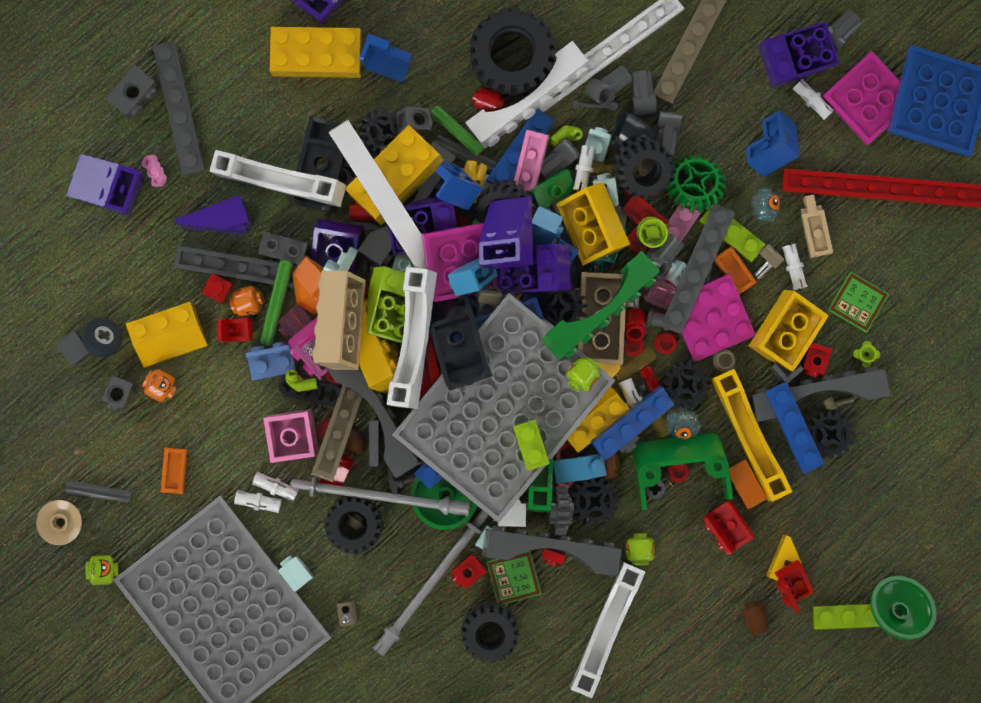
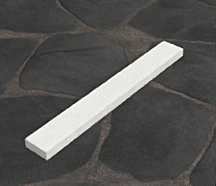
[538,0,685,113]
[329,120,426,269]

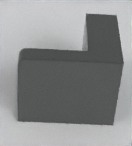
[56,331,92,365]
[769,363,803,383]

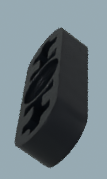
[279,376,341,406]

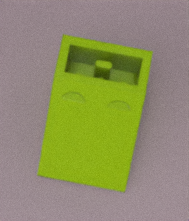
[367,267,405,343]

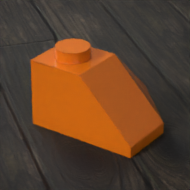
[292,256,324,315]

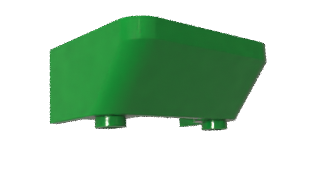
[633,433,733,510]

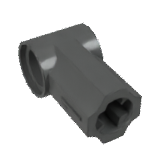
[828,10,862,51]
[586,66,633,106]
[632,70,657,116]
[656,111,682,157]
[540,138,580,180]
[646,234,684,280]

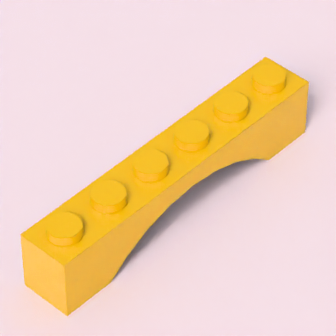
[711,369,792,502]

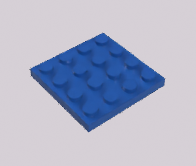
[887,45,981,157]

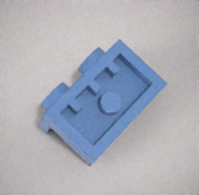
[246,342,296,381]

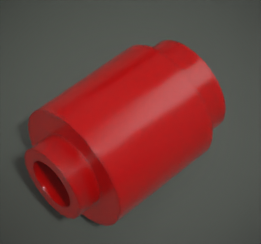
[472,87,506,112]
[349,201,376,222]
[624,308,646,341]

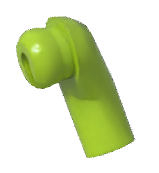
[549,126,583,147]
[285,369,317,392]

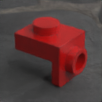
[216,318,253,342]
[541,536,566,567]

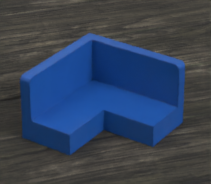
[359,34,412,83]
[746,110,800,176]
[436,160,482,210]

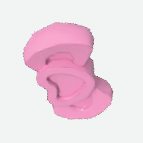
[142,155,167,187]

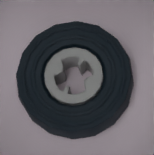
[81,318,123,358]

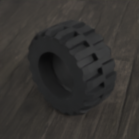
[470,7,555,97]

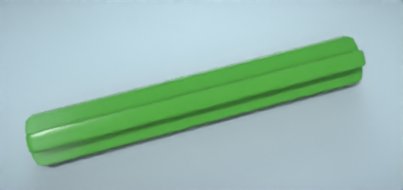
[260,260,293,346]

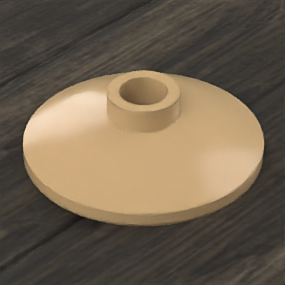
[36,500,82,545]

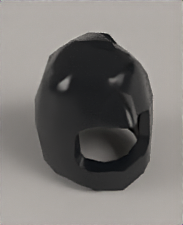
[611,111,655,149]

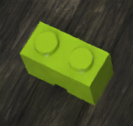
[513,419,550,471]

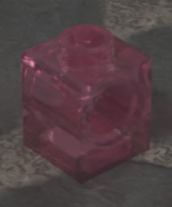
[641,277,676,310]
[277,304,312,339]

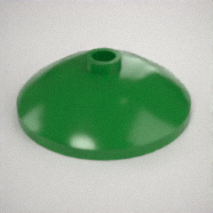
[411,477,477,530]
[870,576,936,641]

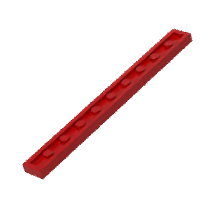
[782,169,981,208]

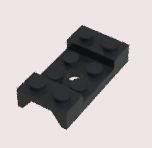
[289,116,357,214]
[429,294,493,391]

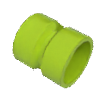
[636,217,668,248]

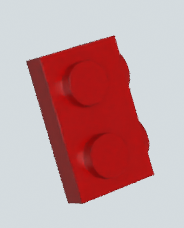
[703,500,755,555]
[775,560,814,613]

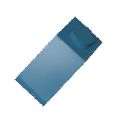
[532,206,564,246]
[448,259,498,296]
[553,453,606,484]

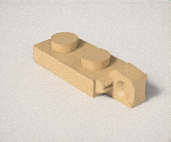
[801,195,833,258]

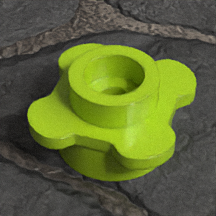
[853,341,880,368]

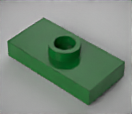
[529,169,574,209]

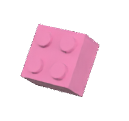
[263,409,319,463]

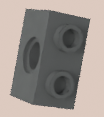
[105,65,158,119]
[258,231,310,266]

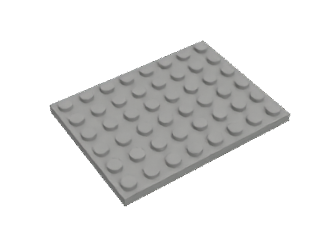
[392,293,615,523]
[113,495,332,703]

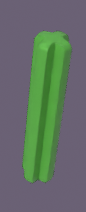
[430,106,484,156]

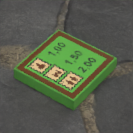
[827,272,889,333]
[487,550,541,605]

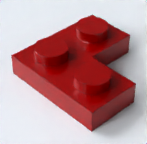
[620,195,669,254]

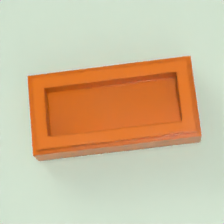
[714,246,757,295]
[160,447,188,494]
[729,459,767,510]

